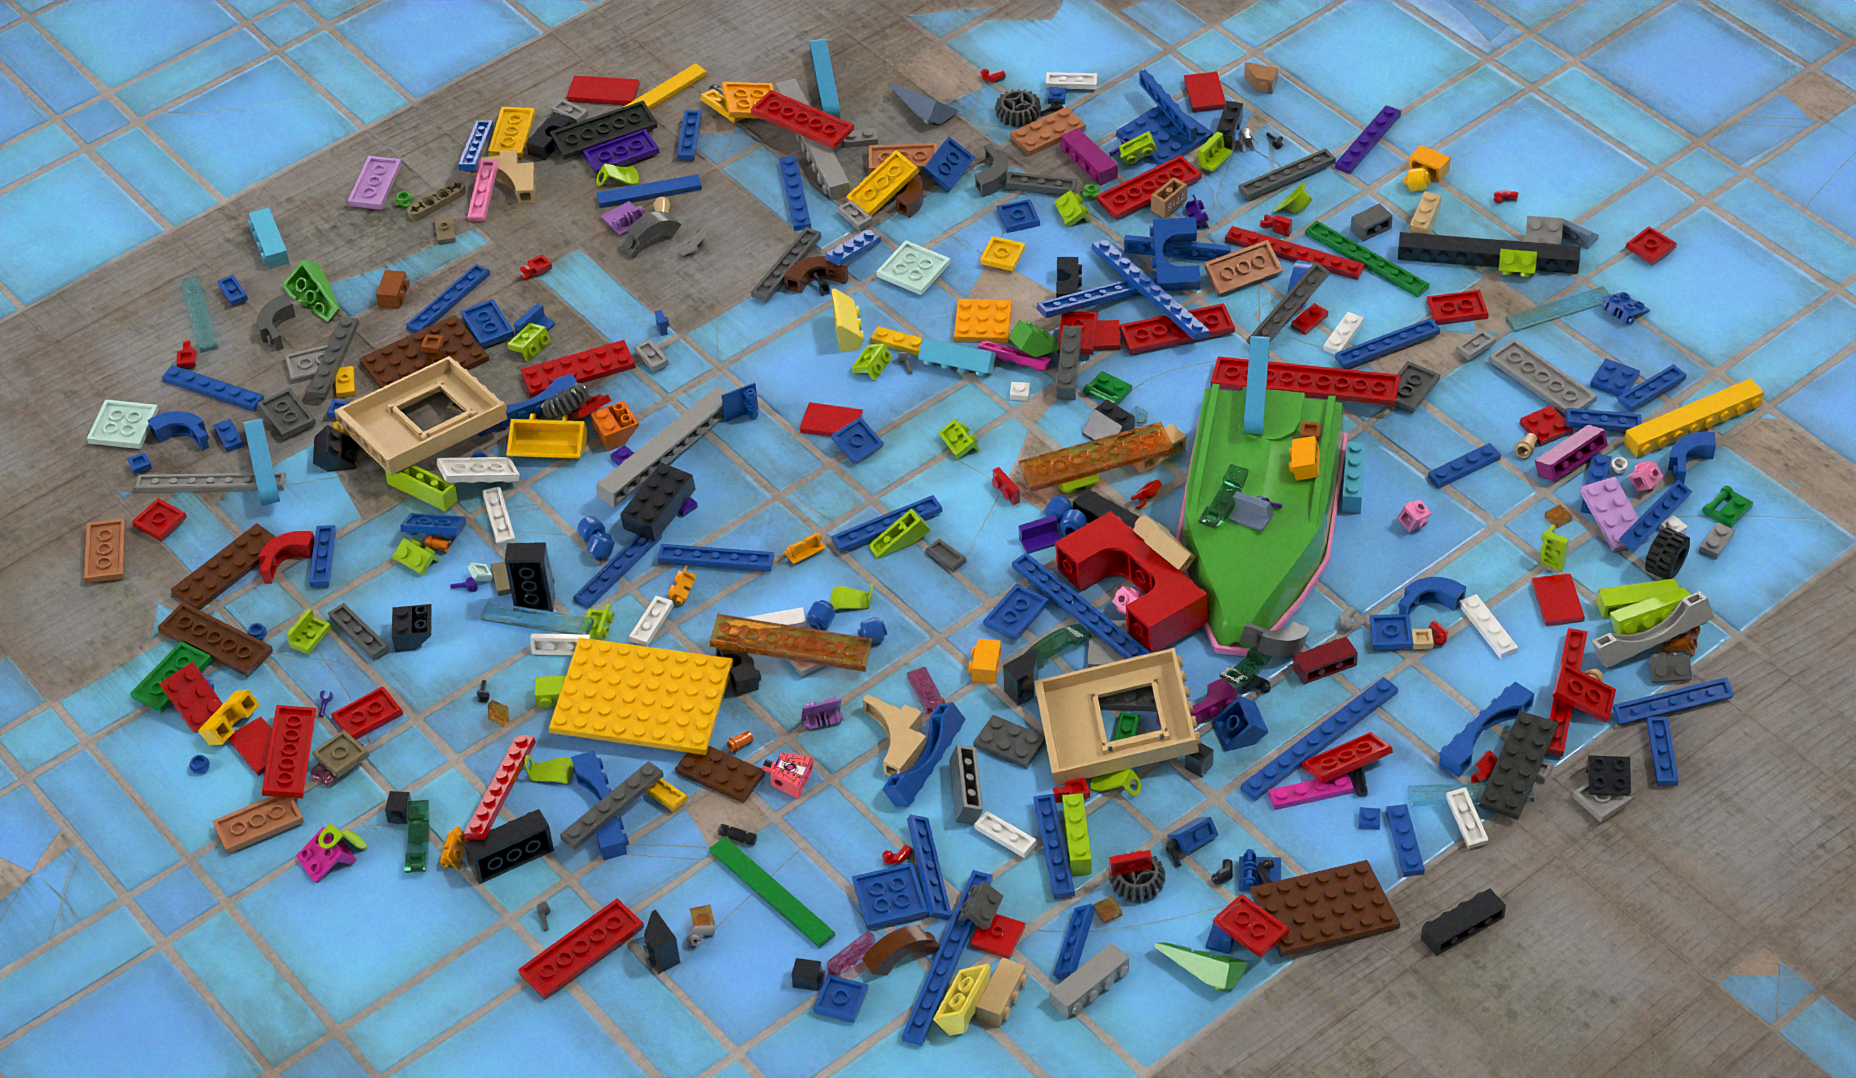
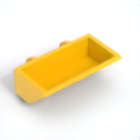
[506,414,588,459]

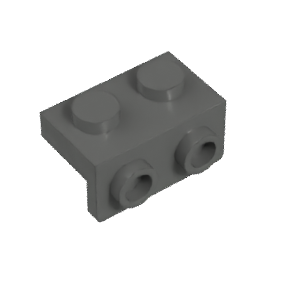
[1646,652,1692,683]
[959,881,1003,930]

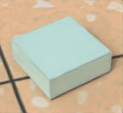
[468,563,493,582]

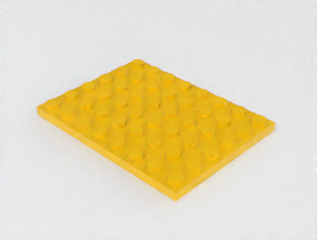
[549,637,733,755]

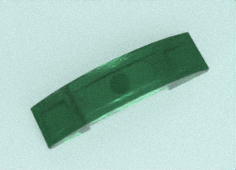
[1198,464,1249,529]
[1024,624,1092,670]
[1219,647,1273,687]
[405,800,430,873]

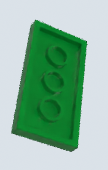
[130,641,212,713]

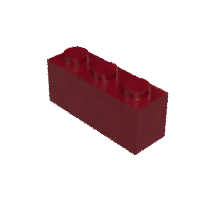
[1293,636,1358,685]

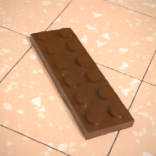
[171,523,276,610]
[157,602,273,677]

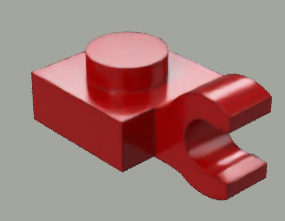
[1260,214,1292,237]
[520,254,552,281]
[177,340,197,368]
[1130,479,1163,509]
[1470,750,1498,785]
[1053,777,1090,803]

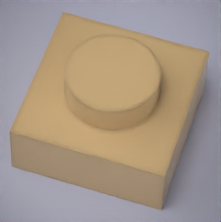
[1412,629,1434,649]

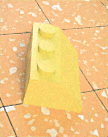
[831,289,864,352]
[933,964,991,1036]

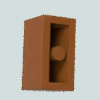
[376,270,410,309]

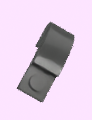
[975,143,1008,197]
[621,211,682,258]
[257,293,296,351]
[1240,621,1310,657]

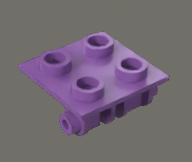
[600,201,645,235]
[801,698,843,730]

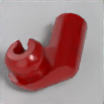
[980,68,1006,82]
[1493,190,1519,203]
[1429,620,1448,645]
[882,845,913,865]

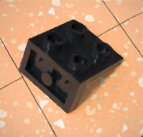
[1586,755,1631,796]

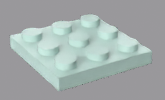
[876,240,951,295]
[87,400,159,449]

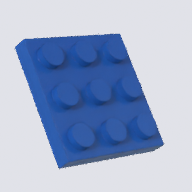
[852,862,928,930]

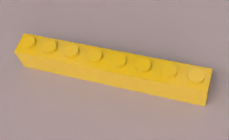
[1624,378,1764,458]

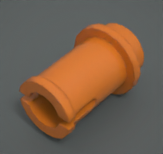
[425,536,450,553]
[726,730,753,752]

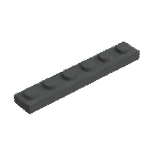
[1238,148,1336,200]
[751,227,822,302]
[1247,262,1330,345]
[308,317,359,398]
[560,761,664,850]

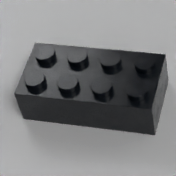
[620,462,696,541]
[505,542,555,612]
[463,809,554,884]

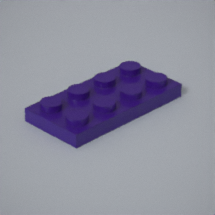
[583,129,659,175]

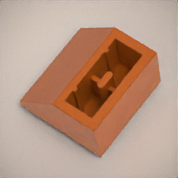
[590,400,639,452]

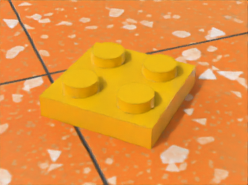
[980,236,1025,272]

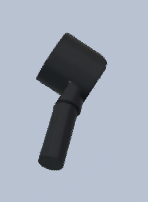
[1040,100,1064,116]
[1266,132,1284,149]
[813,272,830,296]
[477,680,490,703]
[1166,839,1182,867]

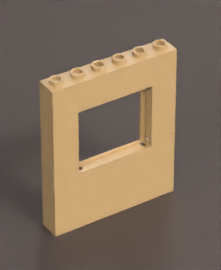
[334,356,507,475]
[1034,648,1201,786]

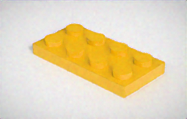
[488,107,535,158]
[846,150,920,216]

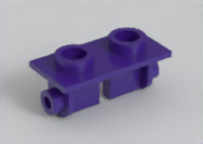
[1185,195,1209,229]

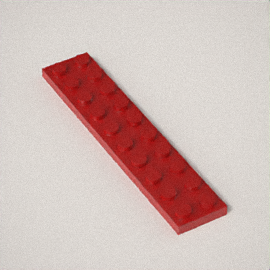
[1211,356,1401,406]

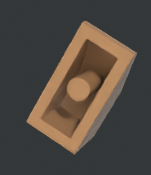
[1244,62,1278,94]

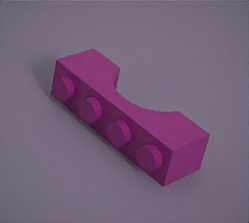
[1156,677,1237,729]

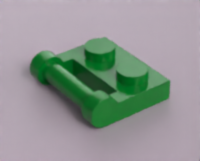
[1083,371,1132,406]
[1702,485,1753,528]

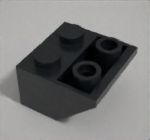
[313,425,358,472]
[392,604,432,652]

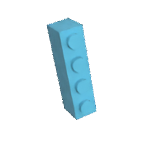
[248,207,289,269]
[918,338,996,377]
[1342,442,1366,513]

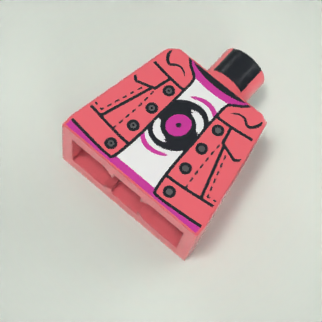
[762,752,813,799]

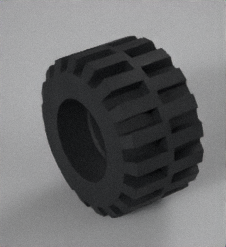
[1645,527,1690,580]

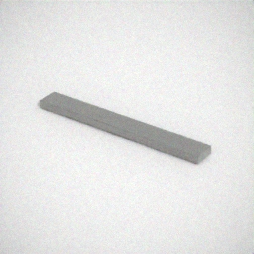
[135,472,287,493]

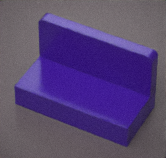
[1018,515,1062,554]

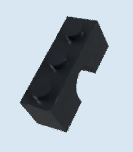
[1216,101,1243,150]
[526,112,572,161]
[1056,257,1082,298]
[715,636,761,696]

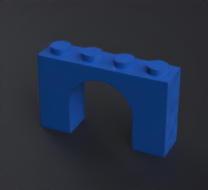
[1149,217,1201,291]

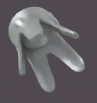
[1238,128,1258,152]

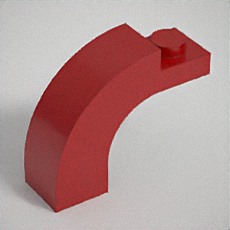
[259,531,315,584]

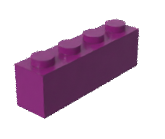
[1060,128,1118,186]
[1535,425,1608,481]

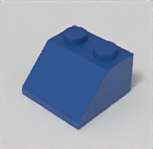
[1212,695,1269,751]

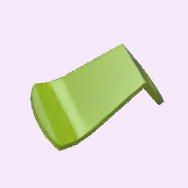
[596,163,639,186]
[830,583,873,611]
[525,755,573,785]
[1090,769,1141,796]
[318,823,367,849]

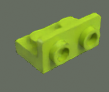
[507,323,551,362]
[851,344,892,380]
[938,419,980,459]
[1539,524,1569,571]

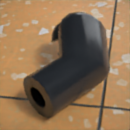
[1240,676,1271,694]
[1256,858,1275,884]

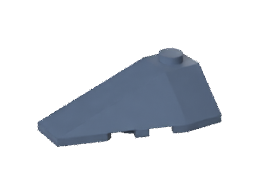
[890,84,958,125]

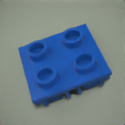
[1602,292,1650,324]
[721,382,758,422]
[1239,849,1281,891]

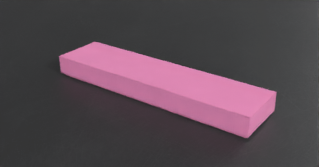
[467,160,499,221]

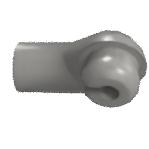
[1338,606,1356,631]
[687,925,715,946]

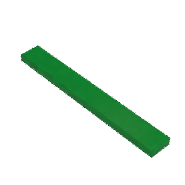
[1305,220,1429,297]
[709,837,835,948]

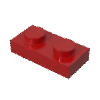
[1291,303,1329,335]
[992,467,1020,505]
[1109,850,1152,876]

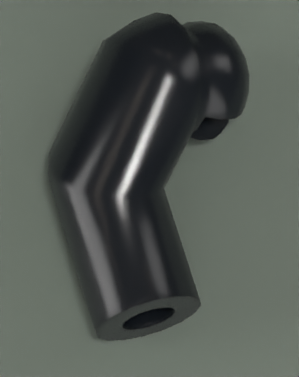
[1211,859,1233,885]

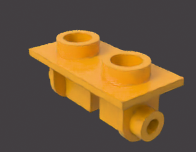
[783,533,826,565]
[667,566,696,605]
[439,825,467,870]

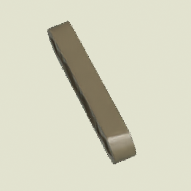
[407,180,466,221]

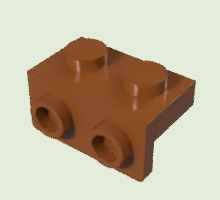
[1664,625,1701,657]

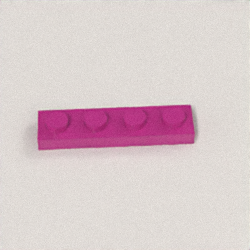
[977,341,1052,371]
[1268,773,1354,810]

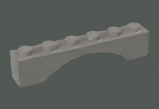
[1592,591,1714,668]

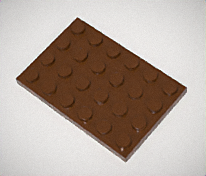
[359,315,490,388]
[1250,860,1400,957]

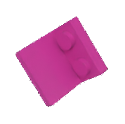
[296,827,357,883]

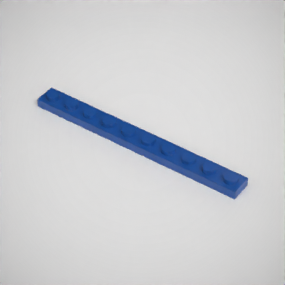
[1091,240,1210,340]
[1012,552,1151,659]
[1241,677,1398,801]
[902,870,993,1046]

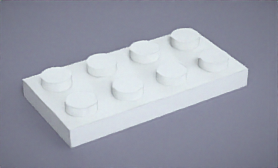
[437,457,520,484]

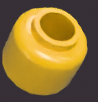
[1404,168,1431,192]

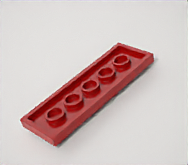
[751,90,854,149]
[1096,155,1202,220]
[1120,303,1235,354]
[520,340,636,398]
[262,705,316,799]
[518,898,644,1000]

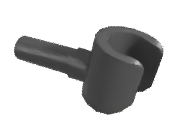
[898,352,913,374]
[537,901,551,931]

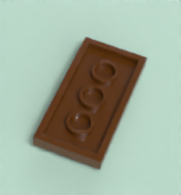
[675,746,765,803]

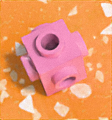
[1628,461,1663,492]
[1397,499,1432,532]
[1112,586,1141,615]

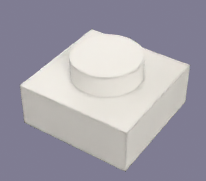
[1010,382,1030,401]
[1659,515,1688,534]

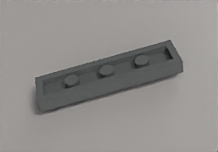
[1006,172,1077,194]
[328,603,389,661]

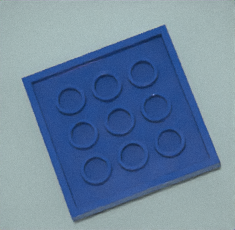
[1116,105,1213,166]

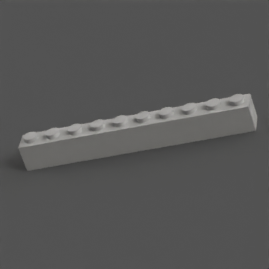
[775,78,850,200]
[596,386,728,508]

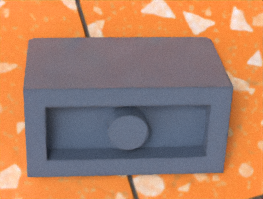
[1562,219,1599,249]
[1229,491,1274,532]

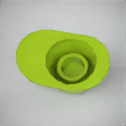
[1273,183,1312,213]

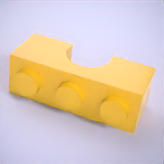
[198,690,260,746]

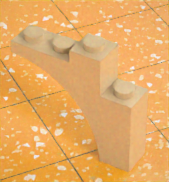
[467,150,536,204]
[1133,515,1196,572]
[862,694,926,776]

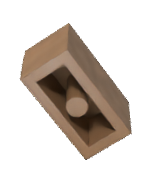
[1151,177,1187,218]

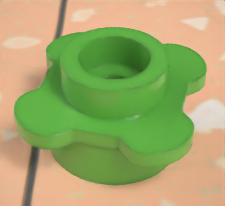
[1083,184,1101,200]
[394,191,414,207]

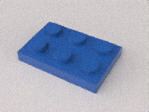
[922,136,976,192]
[460,299,514,348]
[401,513,466,537]
[983,583,1049,641]

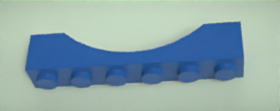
[478,373,578,437]
[1439,681,1535,777]
[882,702,966,807]
[571,751,629,861]

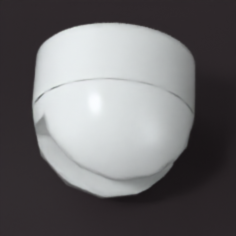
[1612,457,1628,474]

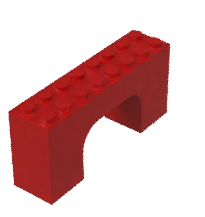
[1055,511,1208,653]

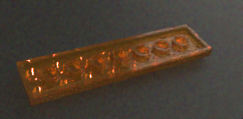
[1018,422,1174,492]
[710,614,872,672]

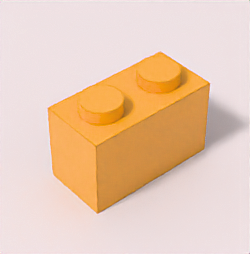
[1409,145,1451,182]
[1289,436,1320,481]
[968,639,1001,684]

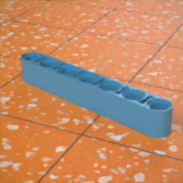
[809,38,841,118]
[1243,336,1270,435]
[243,418,280,506]

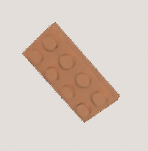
[1010,107,1086,156]
[869,143,938,174]
[1203,240,1283,296]
[84,518,126,583]
[212,797,304,854]

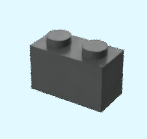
[1350,203,1393,242]

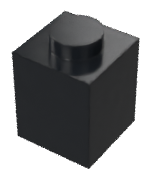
[1185,743,1214,778]
[385,791,413,824]
[791,958,825,991]

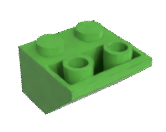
[1008,319,1060,357]

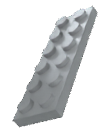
[1489,338,1597,414]

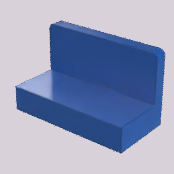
[514,303,555,335]
[1167,817,1219,853]
[1206,913,1235,955]

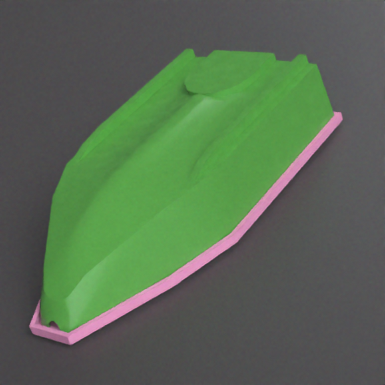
[1176,384,1348,657]

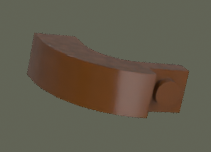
[896,174,923,218]
[784,256,849,293]
[863,925,940,975]

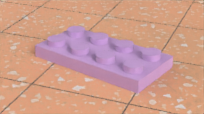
[348,156,402,210]
[1580,477,1649,553]

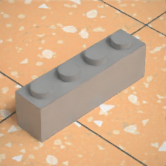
[1050,943,1129,1019]

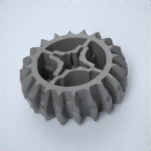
[995,89,1041,127]
[541,383,590,420]
[1109,850,1165,903]

